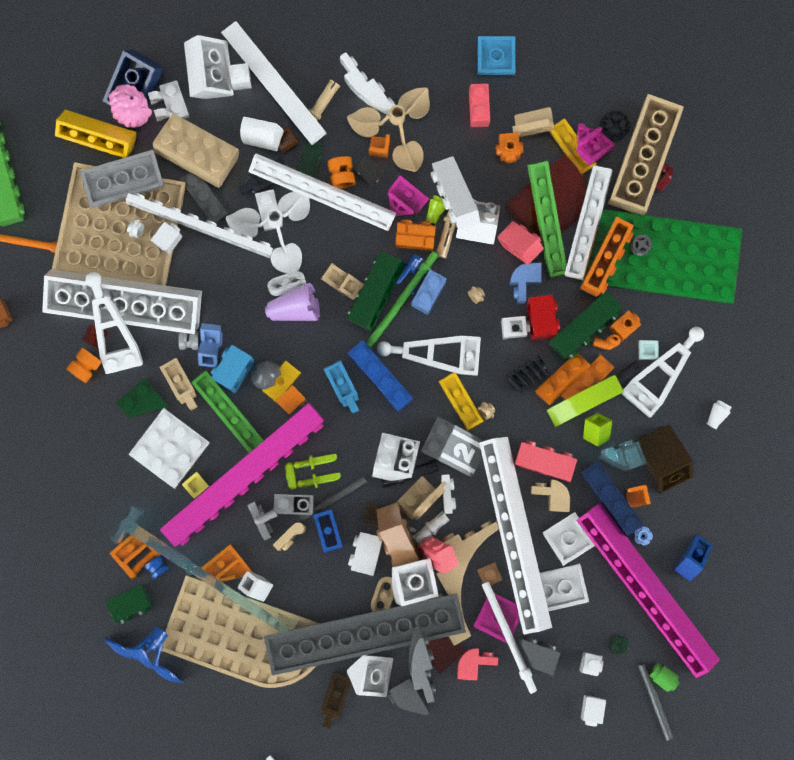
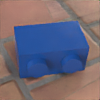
[313,509,343,552]

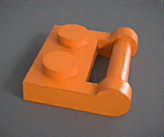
[109,528,162,580]

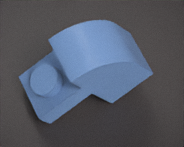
[509,263,541,304]
[198,323,223,367]

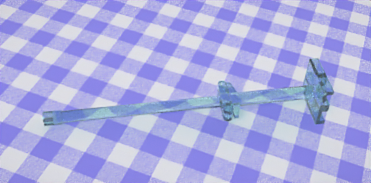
[110,506,293,632]

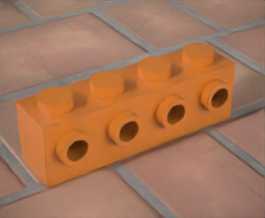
[580,217,634,297]

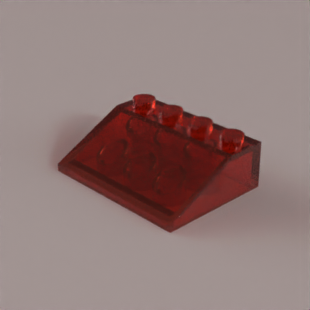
[505,154,588,245]

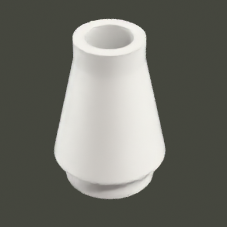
[706,400,732,429]

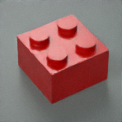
[526,295,560,341]

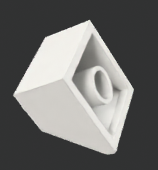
[392,558,439,606]

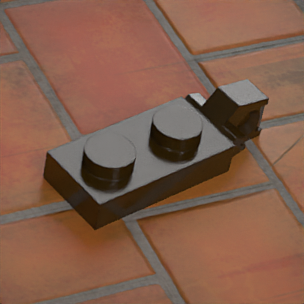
[321,672,351,729]

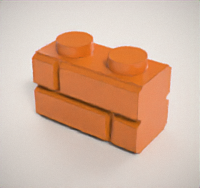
[396,220,436,251]

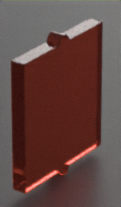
[426,636,465,674]

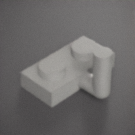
[247,502,278,541]

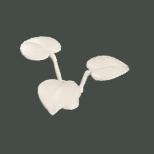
[226,191,310,275]

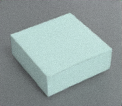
[639,340,659,360]

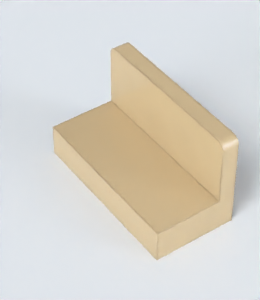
[512,107,554,137]

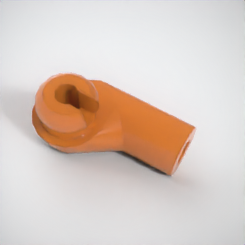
[592,334,621,350]

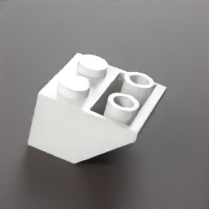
[456,199,500,244]
[372,433,420,481]

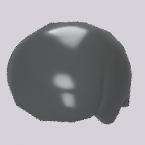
[251,360,281,389]

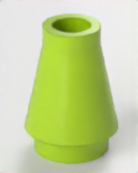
[425,195,445,225]

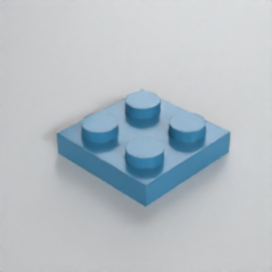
[477,36,515,75]

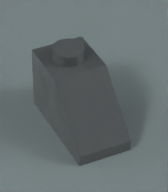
[388,677,429,715]

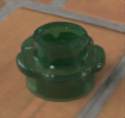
[610,635,629,655]

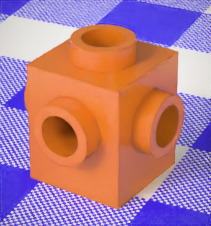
[496,132,523,163]

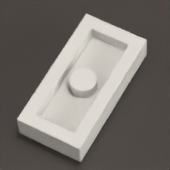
[255,189,283,231]
[441,474,456,514]

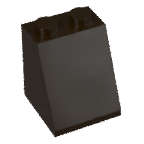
[635,424,693,494]

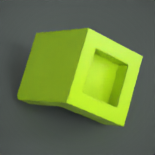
[583,413,612,447]

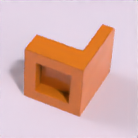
[369,134,390,159]
[276,385,307,414]
[624,485,651,508]

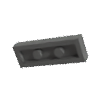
[180,173,229,224]

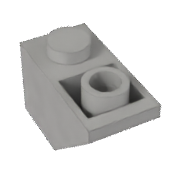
[274,494,314,515]

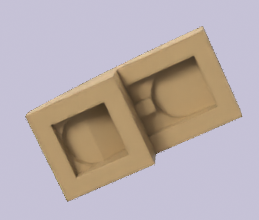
[321,263,364,300]

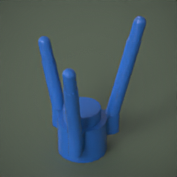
[397,254,424,295]

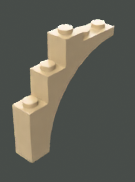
[435,520,499,646]

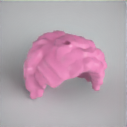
[109,84,152,128]

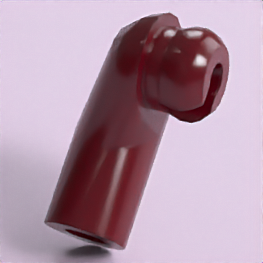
[656,164,674,192]

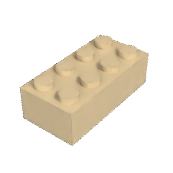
[153,113,239,188]

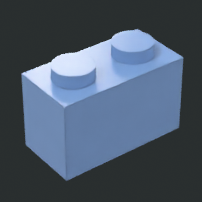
[411,269,447,315]

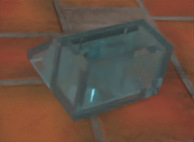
[597,440,647,472]

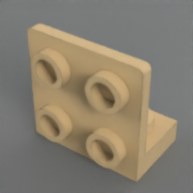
[397,476,447,519]

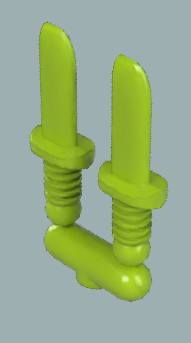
[285,454,341,490]

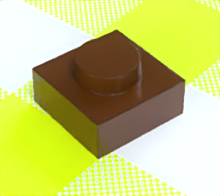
[279,125,299,153]

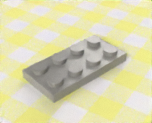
[80,150,165,208]

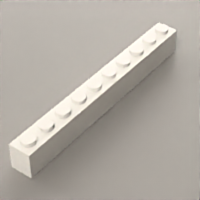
[480,437,552,634]

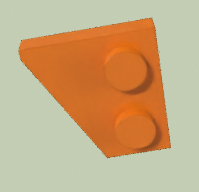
[200,544,254,584]

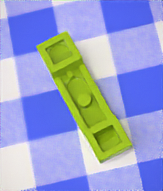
[547,375,624,427]

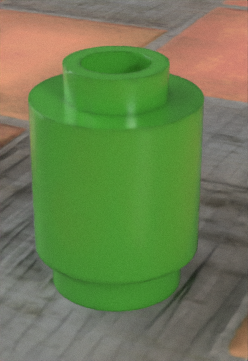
[649,663,680,692]

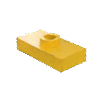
[262,361,301,402]

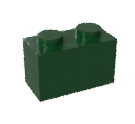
[105,584,153,625]

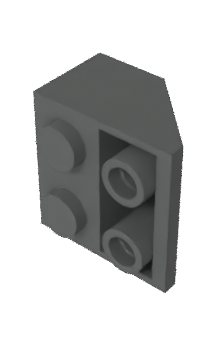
[518,635,560,675]

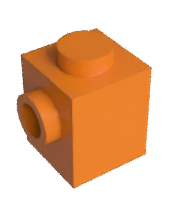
[609,310,641,342]

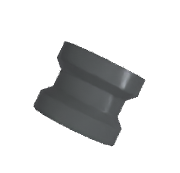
[630,235,652,256]

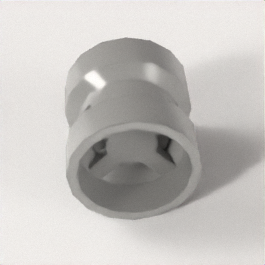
[179,331,200,350]

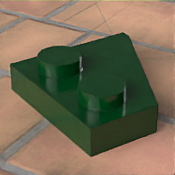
[116,378,169,418]

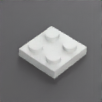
[542,512,595,566]

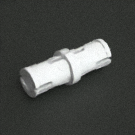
[413,511,450,544]

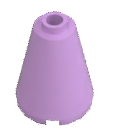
[265,283,320,321]

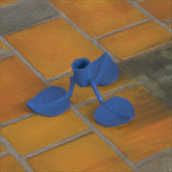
[104,627,184,683]

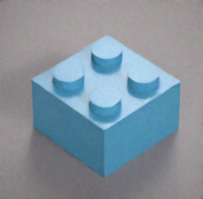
[211,345,255,393]

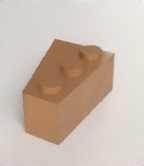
[376,502,422,567]

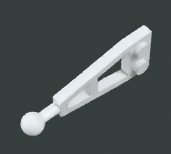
[86,272,144,374]
[621,326,704,418]
[377,336,481,376]

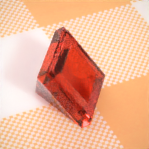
[82,324,108,348]

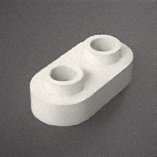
[267,271,306,296]

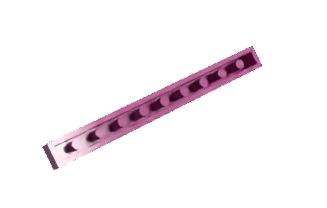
[160,403,324,547]
[576,502,720,678]

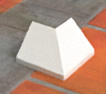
[347,655,393,697]

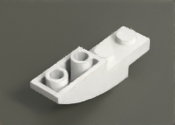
[340,52,395,114]

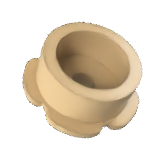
[468,286,485,304]
[478,402,495,420]

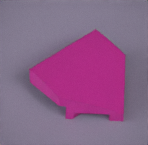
[577,123,615,166]
[388,175,430,216]

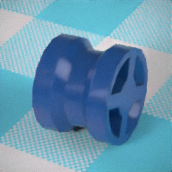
[144,556,169,580]

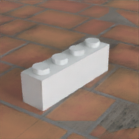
[431,156,480,230]

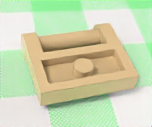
[273,523,306,551]

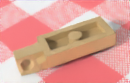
[160,358,198,411]

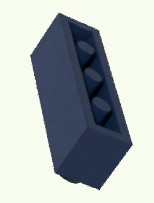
[579,461,644,536]

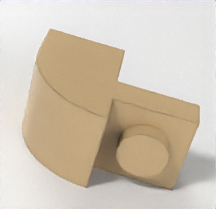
[530,480,570,512]

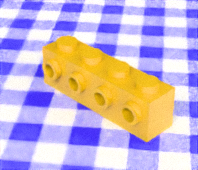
[55,110,136,158]

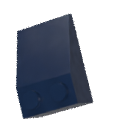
[102,49,165,106]

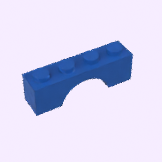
[348,340,413,413]

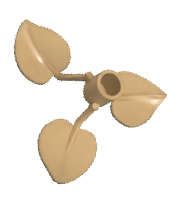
[347,87,430,172]

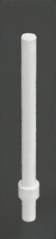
[482,582,537,694]

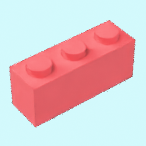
[514,440,577,482]

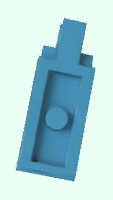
[324,360,359,414]

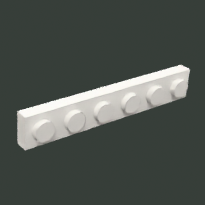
[565,165,613,280]

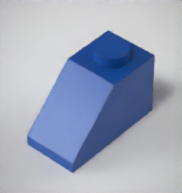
[674,535,713,582]

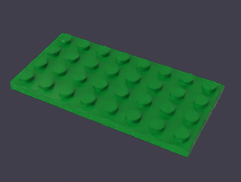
[582,209,742,304]

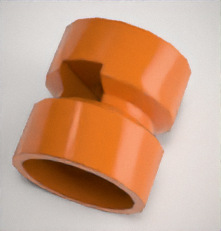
[327,156,356,189]
[66,347,102,383]

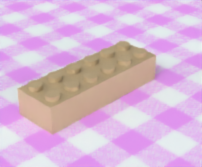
[607,94,684,216]

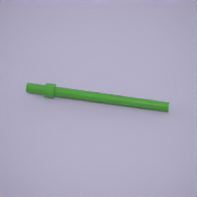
[365,251,439,348]

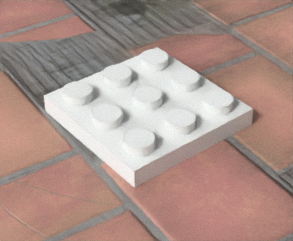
[129,408,210,489]

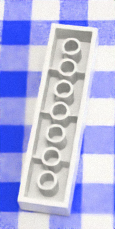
[43,269,202,334]

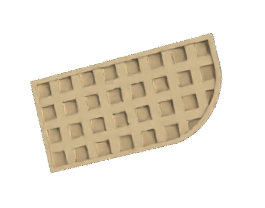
[161,575,320,688]

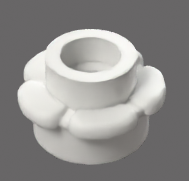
[127,220,144,238]

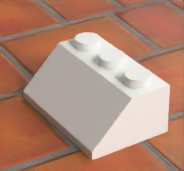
[184,35,234,99]

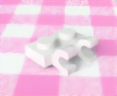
[148,80,189,122]

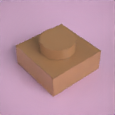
[477,562,503,586]

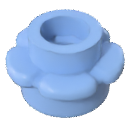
[634,526,653,546]

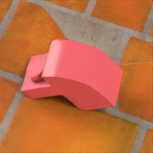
[457,647,498,680]

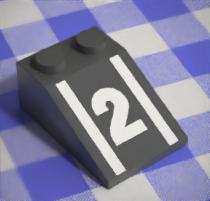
[420,417,484,478]

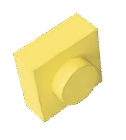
[182,472,210,499]

